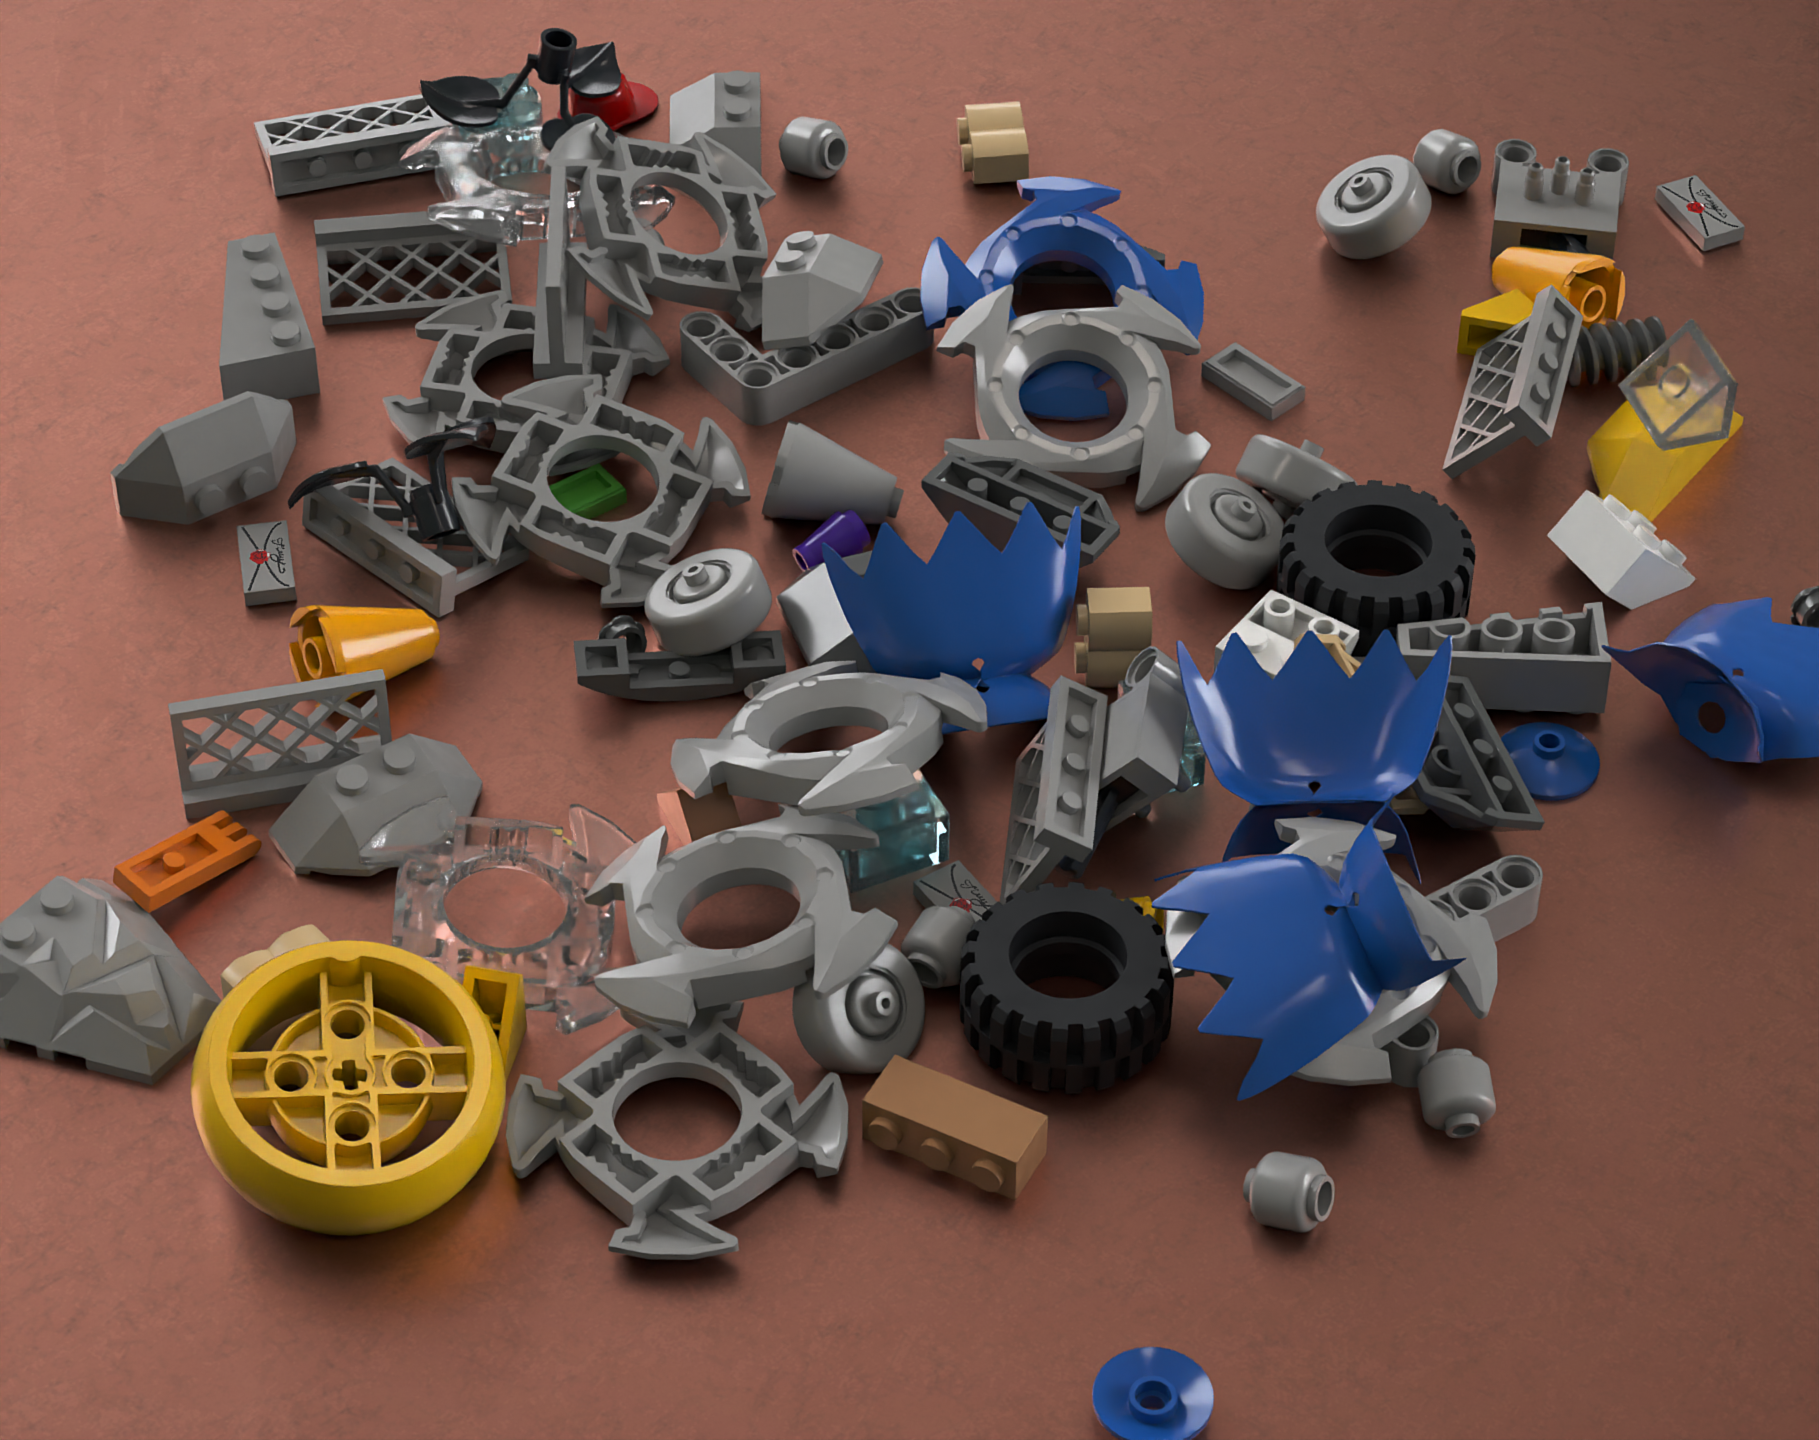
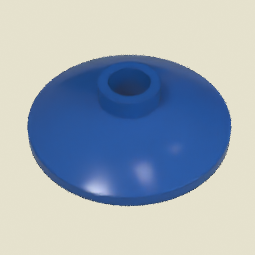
[1501,722,1600,801]
[1092,1347,1214,1440]

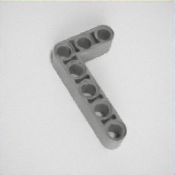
[680,287,934,426]
[1380,855,1543,1087]

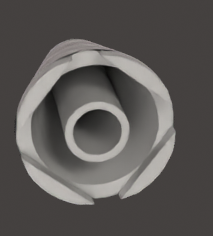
[761,420,904,525]

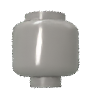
[779,116,848,179]
[1413,129,1481,194]
[901,906,975,989]
[1417,1048,1496,1138]
[1243,1151,1335,1233]

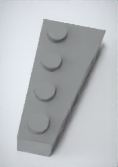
[219,232,320,400]
[1396,602,1612,714]

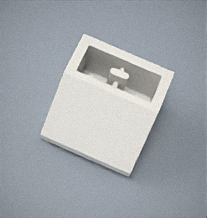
[1547,489,1696,610]
[1213,589,1359,679]

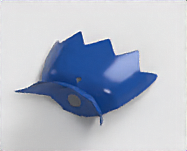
[821,502,1081,735]
[1602,597,1819,763]
[1176,629,1453,885]
[1152,792,1467,1101]

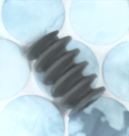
[1567,316,1668,387]

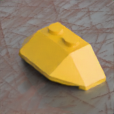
[1586,386,1743,522]

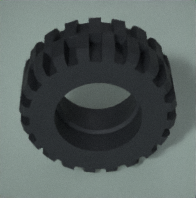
[1276,480,1476,657]
[960,882,1174,1094]

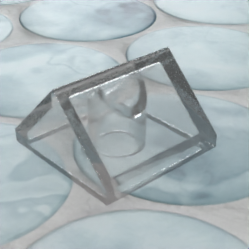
[1618,318,1738,451]

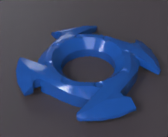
[920,176,1204,421]

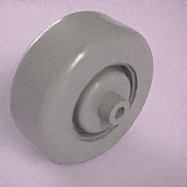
[1316,155,1432,259]
[1236,434,1358,520]
[1165,473,1284,590]
[644,548,772,656]
[792,944,925,1074]

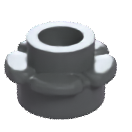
[1790,586,1819,628]
[597,615,647,653]

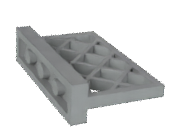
[254,94,456,196]
[533,166,587,379]
[314,205,512,325]
[1442,284,1583,479]
[302,457,529,618]
[168,669,392,819]
[1000,675,1108,905]

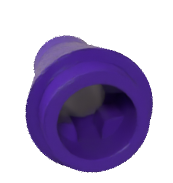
[792,509,871,572]

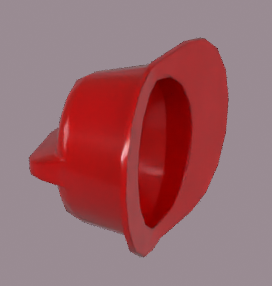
[557,73,658,131]

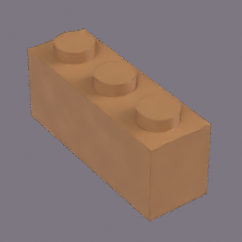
[862,1055,1048,1200]

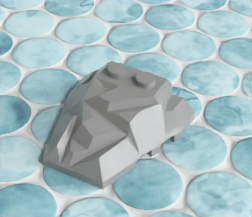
[0,876,222,1085]

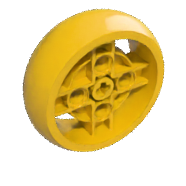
[190,940,506,1236]

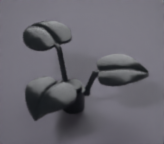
[420,28,621,152]
[288,416,496,542]

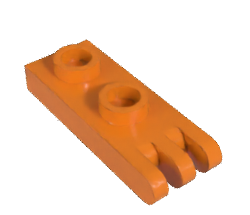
[113,810,262,913]

